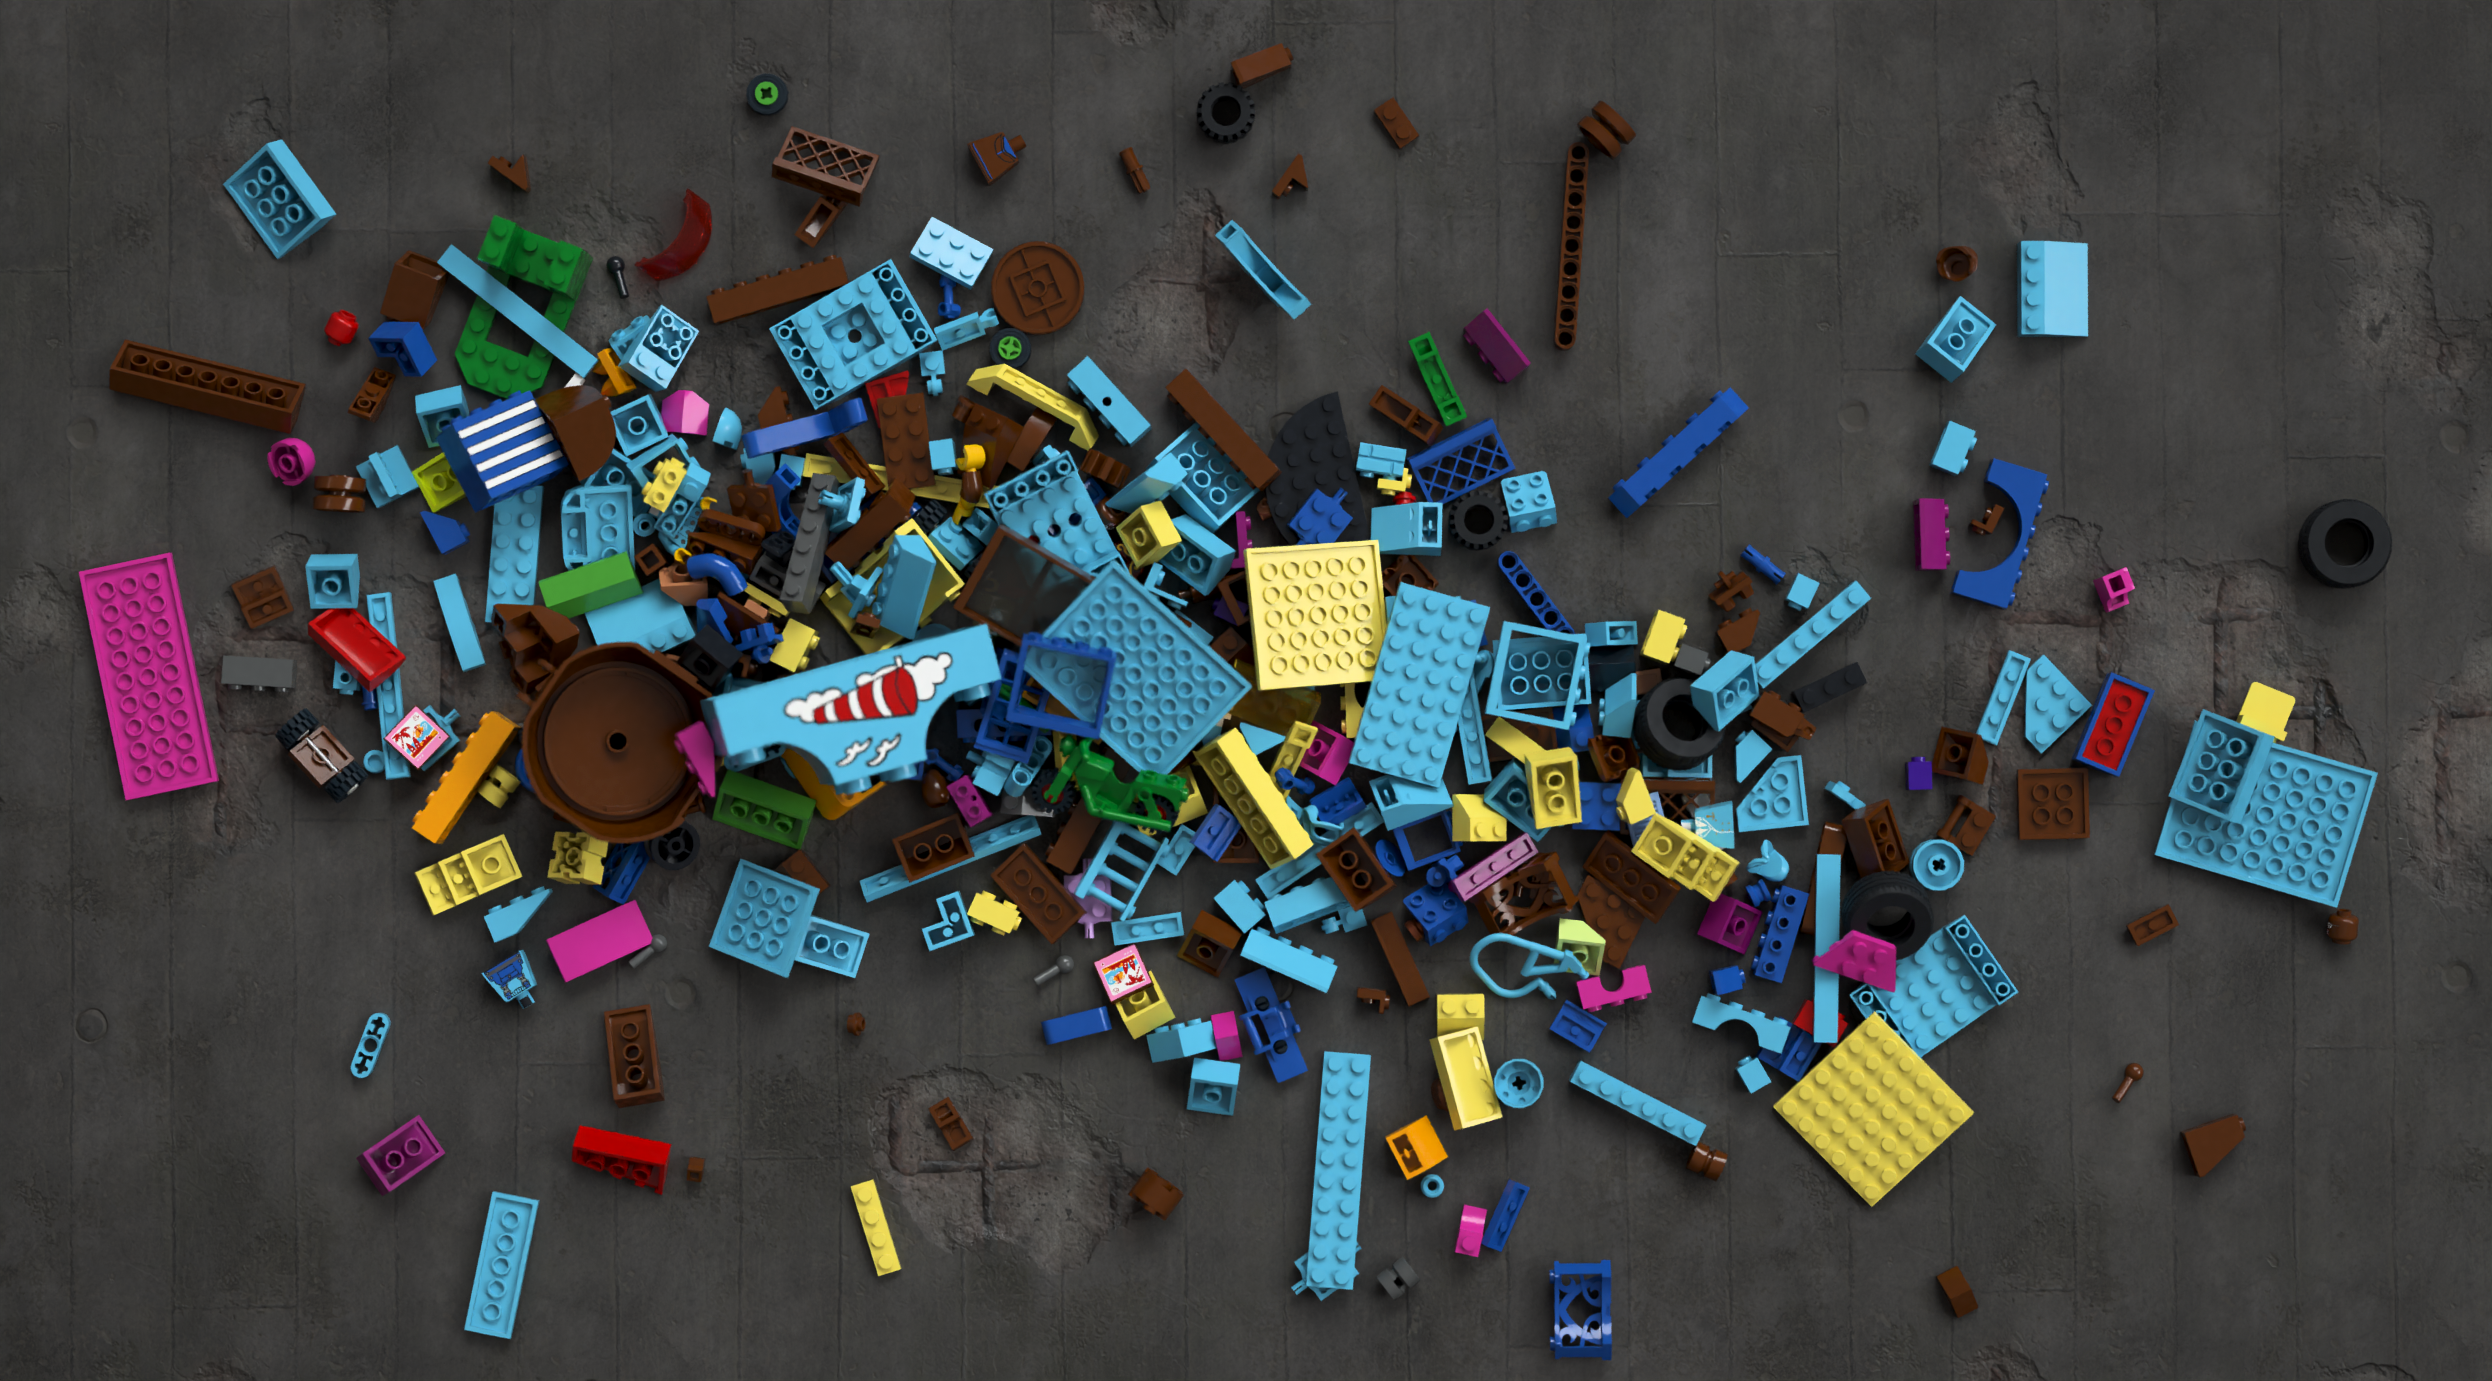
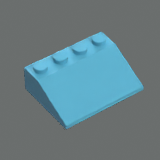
[223,139,336,259]
[2017,241,2088,337]
[1146,422,1260,534]
[585,579,697,654]
[1492,633,1591,710]
[2169,709,2275,824]

